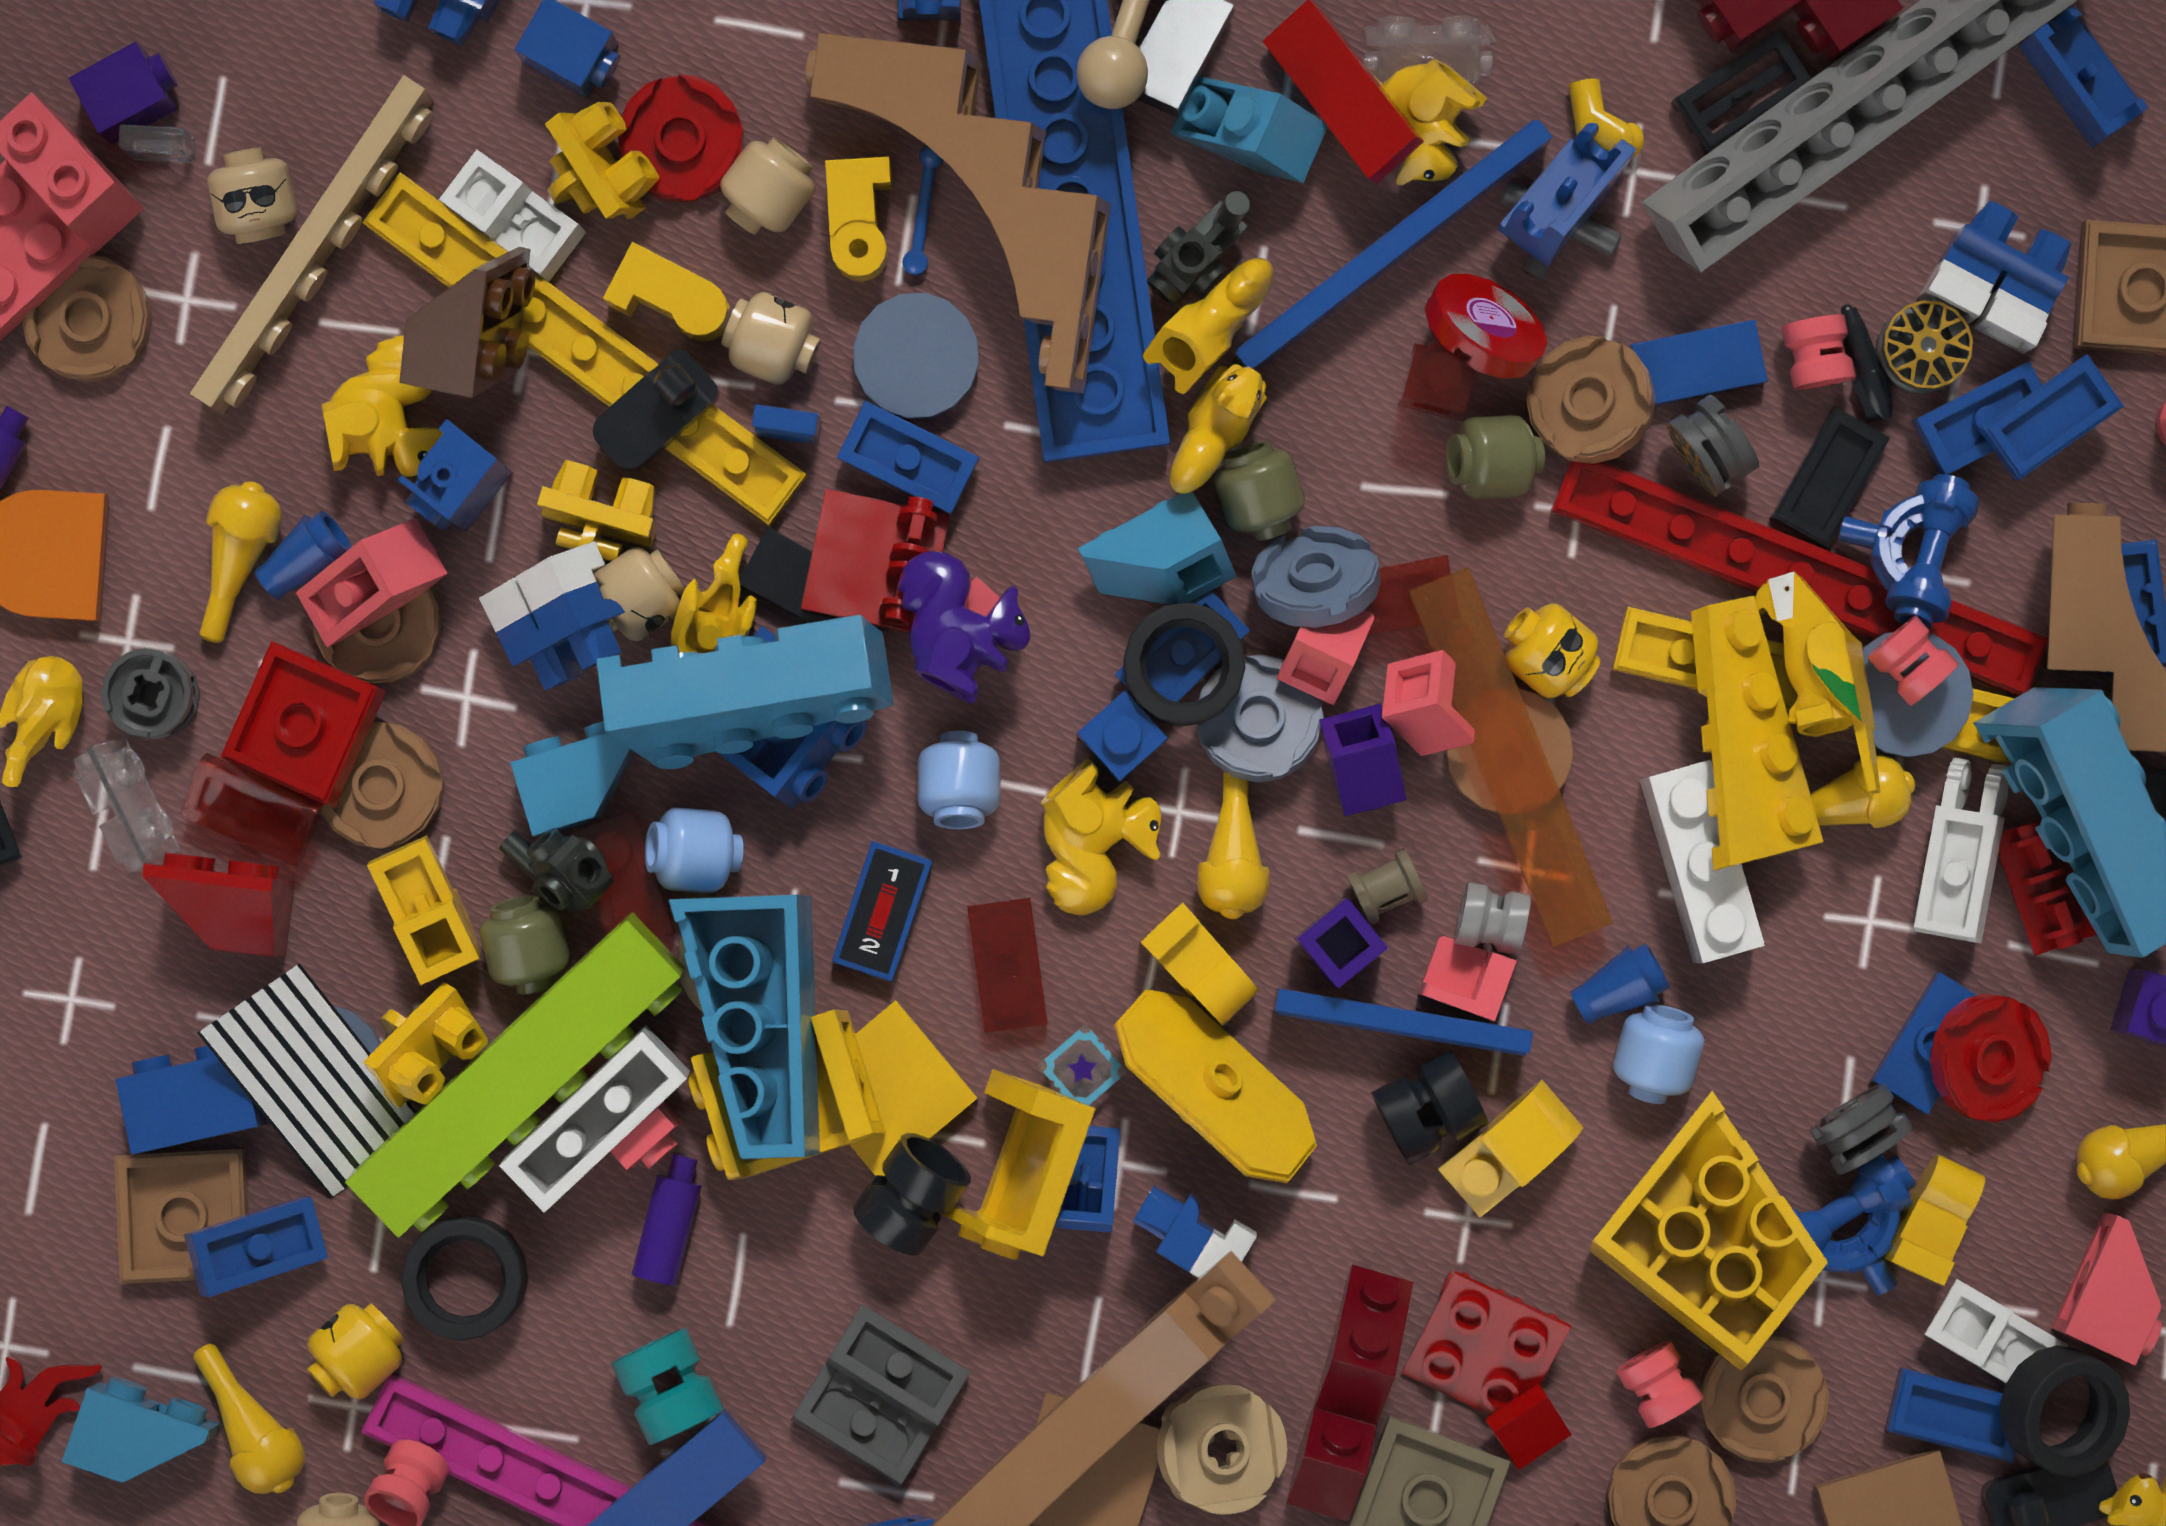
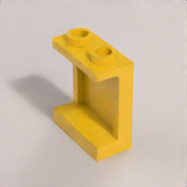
[688,1009,886,1180]
[943,1069,1096,1260]

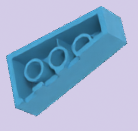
[596,615,894,769]
[1974,687,2166,958]
[669,895,820,1159]

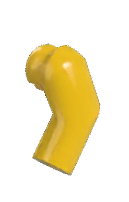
[1568,78,1644,157]

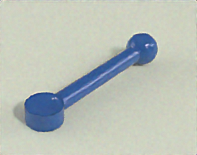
[903,145,943,276]

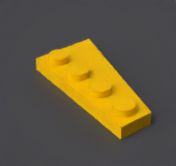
[1691,595,1823,871]

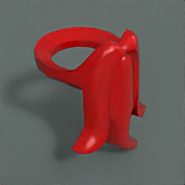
[0,1356,102,1467]

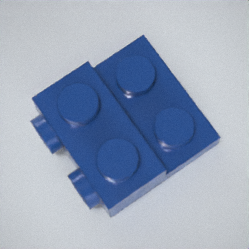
[717,626,867,810]

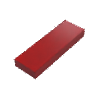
[1262,0,1424,184]

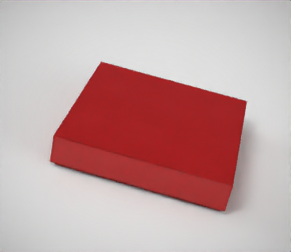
[220,641,386,808]

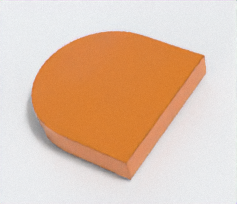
[0,490,109,622]

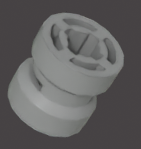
[1454,881,1531,957]

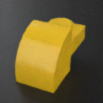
[367,835,480,985]
[1438,1079,1584,1218]

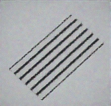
[197,963,417,1198]

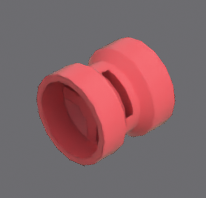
[1781,314,1856,390]
[1867,616,1959,706]
[1616,1340,1703,1428]
[363,1439,450,1526]

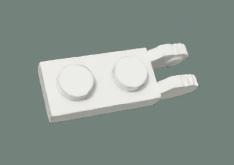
[1914,758,2009,944]

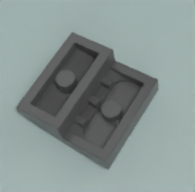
[791,1304,971,1488]

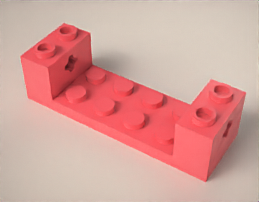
[0,92,144,341]

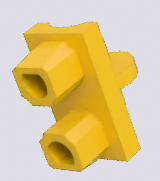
[545,102,659,219]
[537,460,657,561]
[363,982,488,1108]

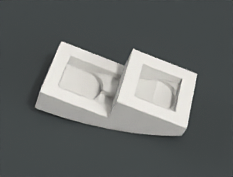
[439,150,586,282]
[1924,1279,2068,1383]

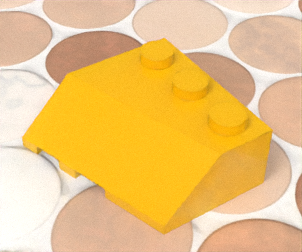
[1588,1091,1828,1371]

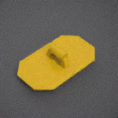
[1114,989,1317,1183]

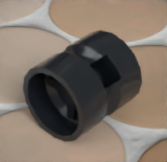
[1371,1051,1489,1166]
[853,1133,971,1256]

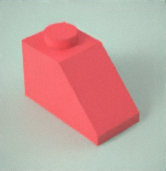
[296,518,448,648]
[2051,1212,2162,1366]

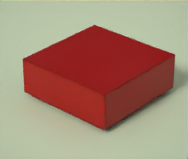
[1485,1384,1572,1470]

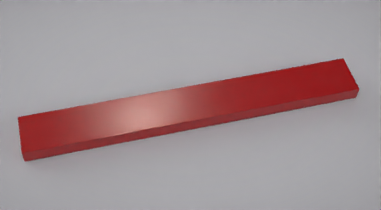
[1550,461,2048,697]

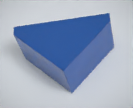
[1054,1126,1120,1233]

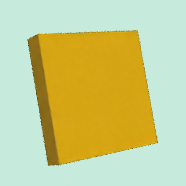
[850,1000,978,1176]

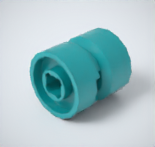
[610,1327,724,1445]

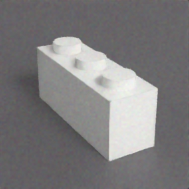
[1640,759,1765,963]
[499,1025,690,1213]

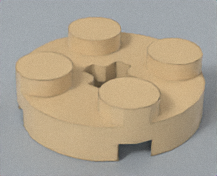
[1157,1383,1287,1515]

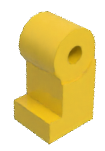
[825,157,893,282]
[603,242,731,342]
[1140,902,1259,1026]
[1883,1154,1985,1286]

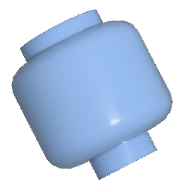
[917,731,1001,830]
[645,807,743,893]
[1613,1004,1704,1104]

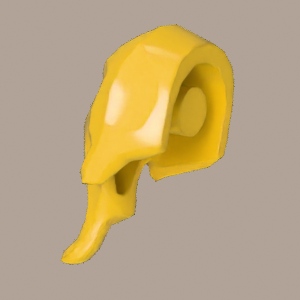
[671,533,757,654]
[0,656,83,787]

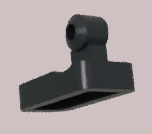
[593,349,720,471]
[1981,1461,2118,1526]

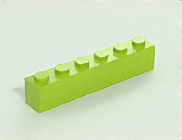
[345,912,685,1238]

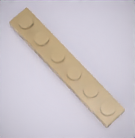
[190,75,434,415]

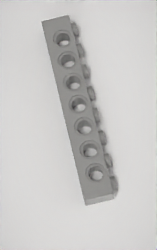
[1642,0,2077,272]

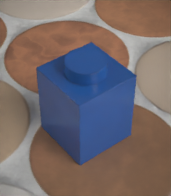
[514,0,621,99]
[1077,690,1168,783]

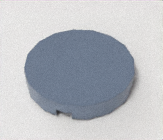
[853,293,979,420]
[1251,526,1381,628]
[1851,632,1973,758]
[1197,654,1324,783]

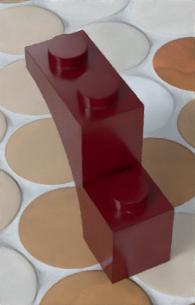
[1696,0,1904,63]
[1286,1264,1414,1521]

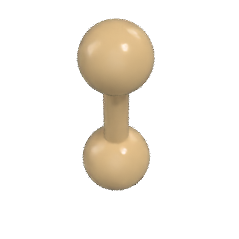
[1076,0,1149,109]

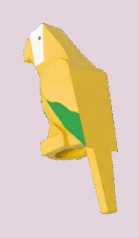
[1755,572,1881,795]

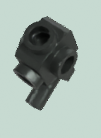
[1147,191,1250,307]
[498,828,614,912]

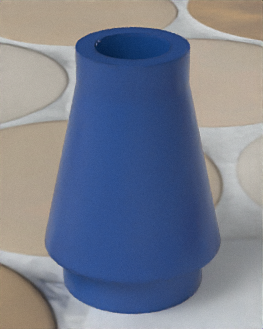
[255,511,352,600]
[1570,943,1671,1025]

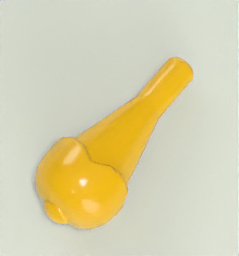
[199,481,282,643]
[1810,754,1915,828]
[1197,771,1270,919]
[2077,1124,2166,1200]
[193,1343,305,1494]

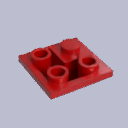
[142,852,295,957]

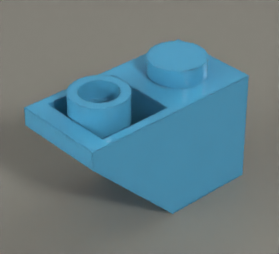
[1170,76,1328,183]
[1078,492,1237,605]
[510,721,635,837]
[61,1377,221,1483]

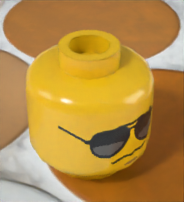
[1504,603,1601,698]
[307,1303,405,1399]

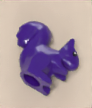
[898,551,1031,704]

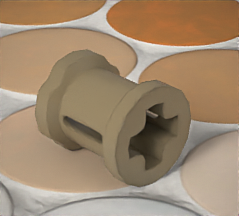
[1346,848,1428,925]

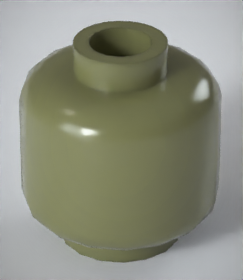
[1446,415,1545,499]
[1214,441,1305,541]
[479,895,570,994]

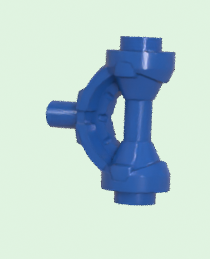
[1838,474,1980,629]
[1793,1154,1916,1295]

